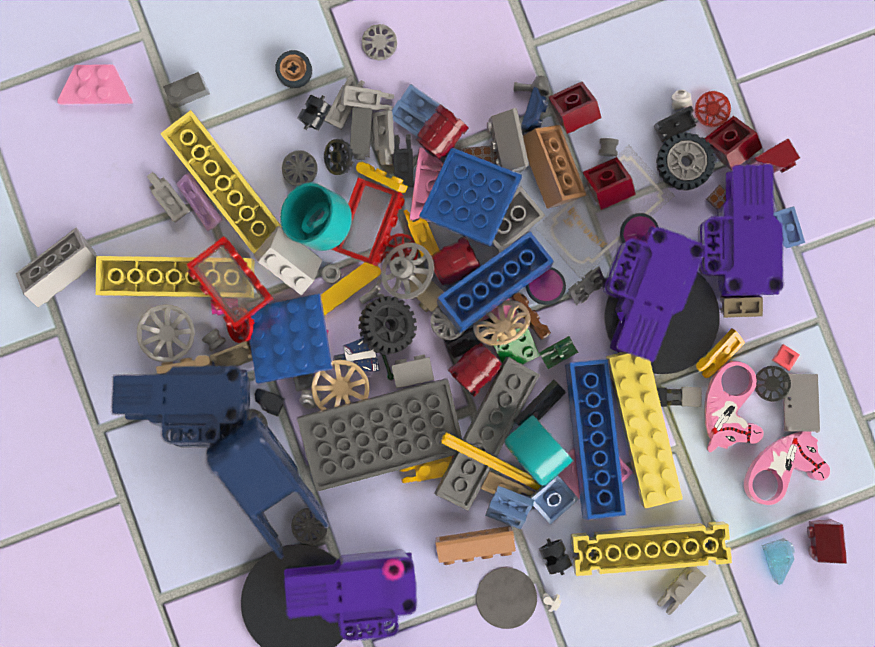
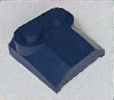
[521,87,549,133]

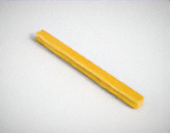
[441,433,542,490]

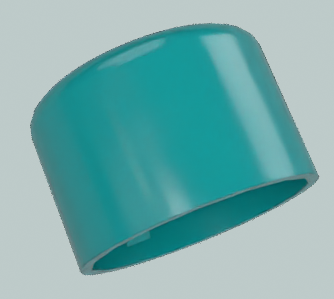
[280,183,352,251]
[505,415,573,486]

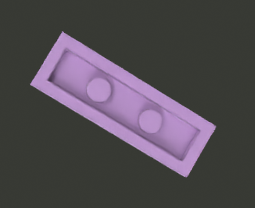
[176,173,222,231]

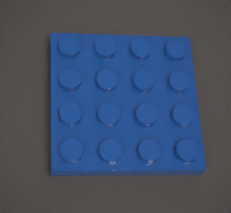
[419,148,522,246]
[246,293,333,384]

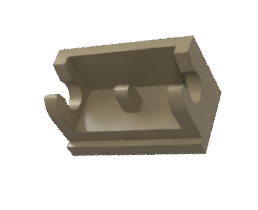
[720,295,763,318]
[210,341,253,367]

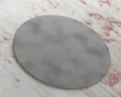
[476,567,537,629]

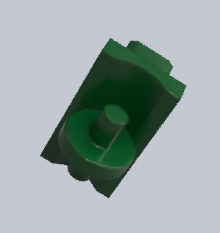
[539,336,579,369]

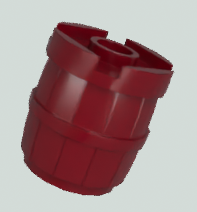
[416,104,469,159]
[431,236,481,286]
[448,343,502,397]

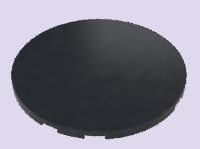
[604,272,720,374]
[241,544,349,647]

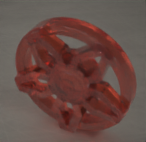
[695,91,731,127]

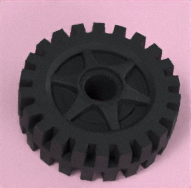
[358,296,417,355]

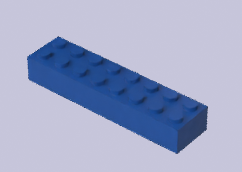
[565,359,626,520]

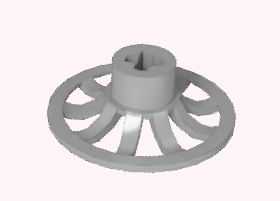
[381,243,434,299]
[137,304,195,362]

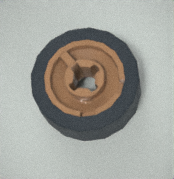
[275,50,312,88]

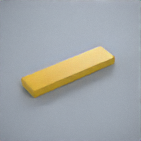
[321,262,381,316]

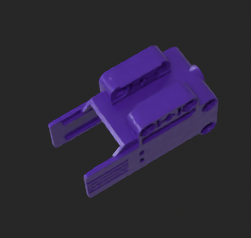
[698,164,784,296]
[603,227,705,362]
[284,549,417,641]

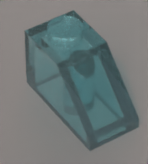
[762,538,795,585]

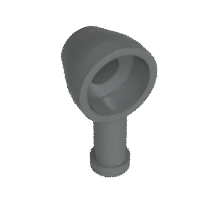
[514,76,550,96]

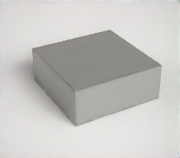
[681,387,702,407]

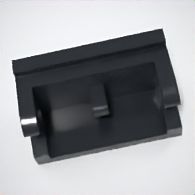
[654,106,698,143]

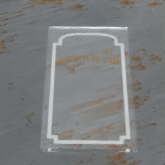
[535,145,674,279]

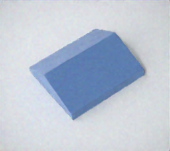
[529,475,579,525]

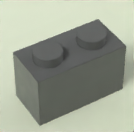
[163,72,210,108]

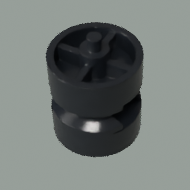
[297,95,332,131]
[539,538,572,575]

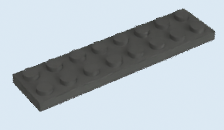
[434,357,540,511]

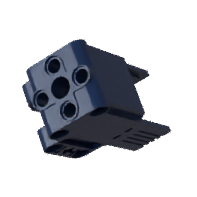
[111,366,250,448]
[206,416,330,559]

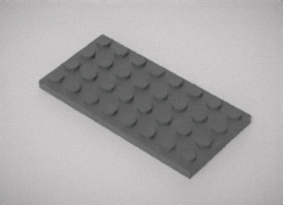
[297,378,462,492]

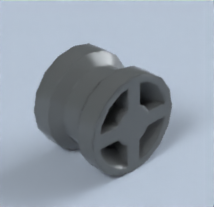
[598,138,619,157]
[202,328,226,352]

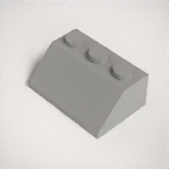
[487,108,529,173]
[492,186,546,252]
[254,225,322,295]

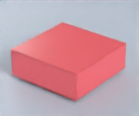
[772,344,800,371]

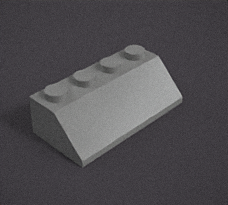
[16,228,97,307]

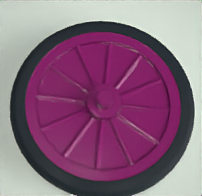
[620,213,659,251]
[526,267,566,305]

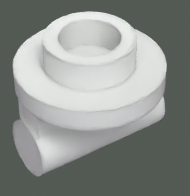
[672,90,692,110]
[299,389,321,409]
[542,593,561,612]

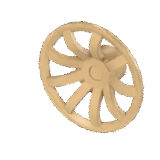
[473,300,530,345]
[312,360,370,410]

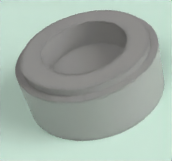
[322,264,341,283]

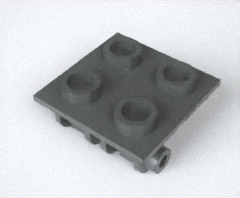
[567,266,605,305]

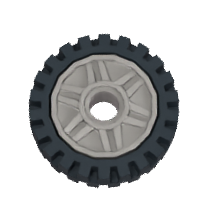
[656,132,715,191]

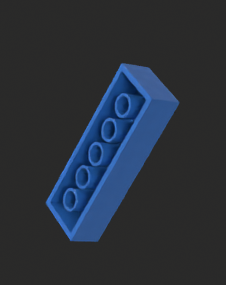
[437,231,554,333]

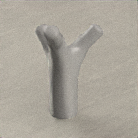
[359,279,384,305]

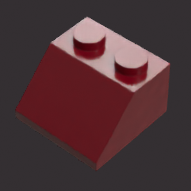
[548,81,602,134]
[705,116,763,170]
[746,138,800,173]
[582,157,636,210]
[807,519,847,564]

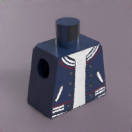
[334,338,380,372]

